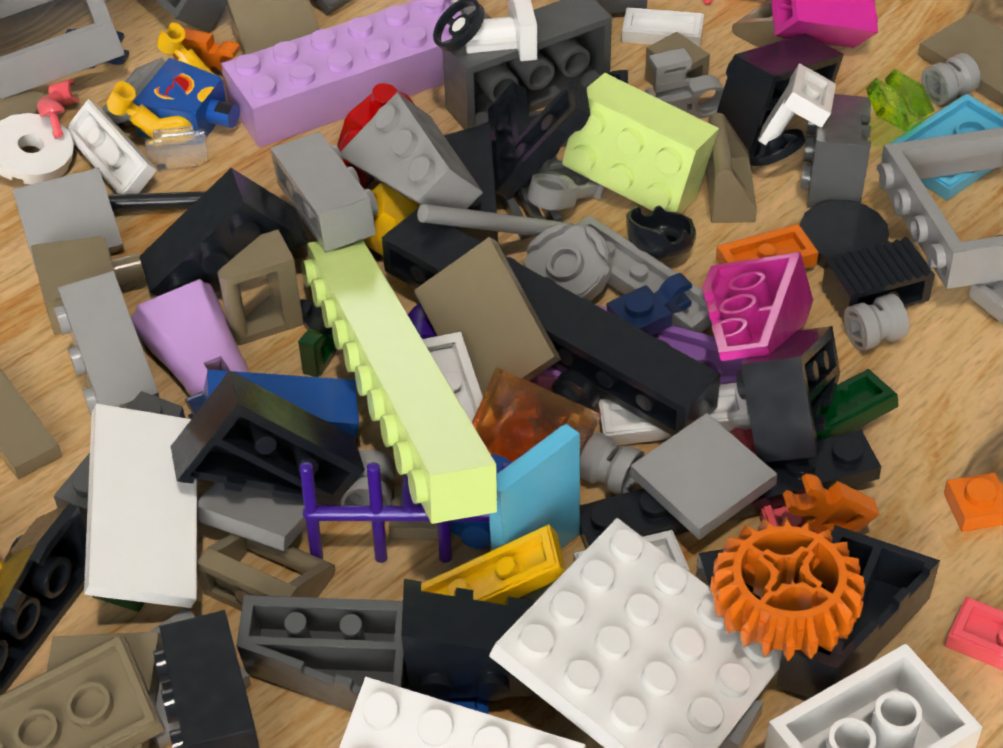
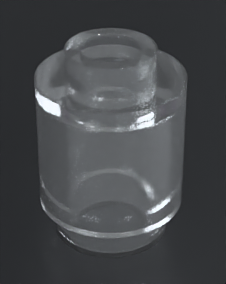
[145,125,209,172]

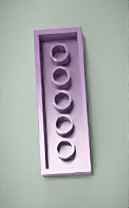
[221,0,462,148]

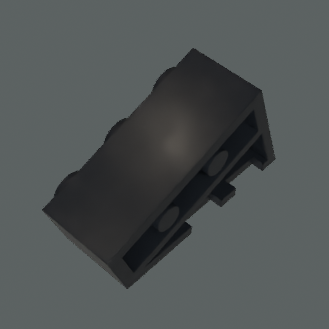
[776,525,940,698]

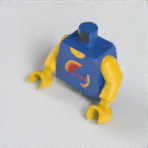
[107,22,240,144]

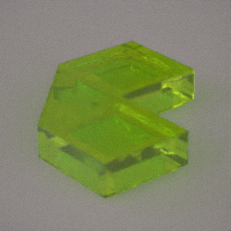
[866,69,935,131]

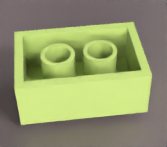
[562,73,719,214]

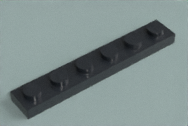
[580,429,881,549]

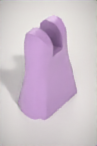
[131,279,249,396]

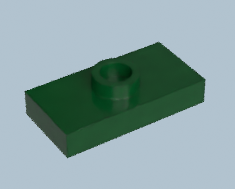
[815,369,899,441]

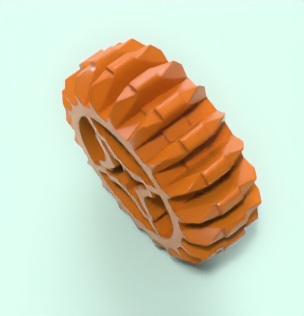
[710,516,865,661]

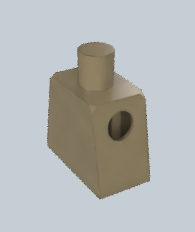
[31,236,145,335]

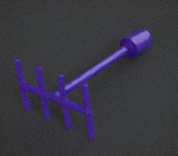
[299,304,511,563]

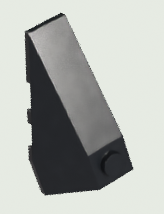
[0,503,87,695]

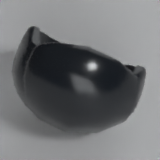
[626,205,696,262]

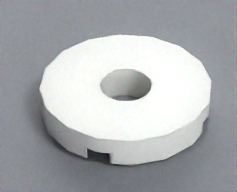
[0,113,74,185]

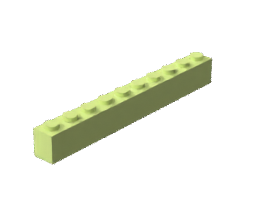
[301,239,497,524]

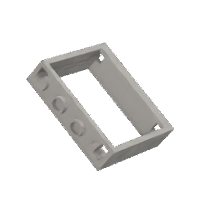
[0,0,125,100]
[876,127,1003,289]

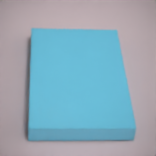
[882,94,1003,201]
[489,424,580,551]

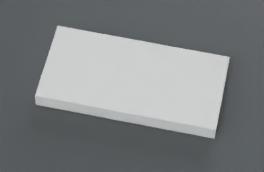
[84,403,197,608]

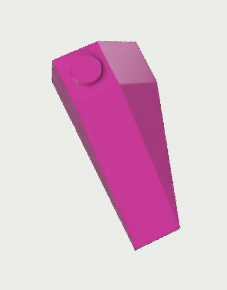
[702,252,813,361]

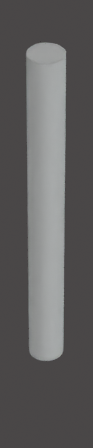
[417,204,568,236]

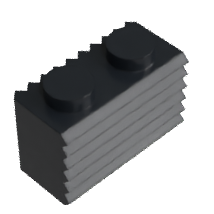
[822,236,935,323]

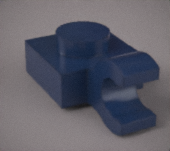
[606,273,692,336]

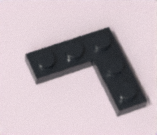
[488,79,590,200]

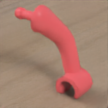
[36,79,79,138]

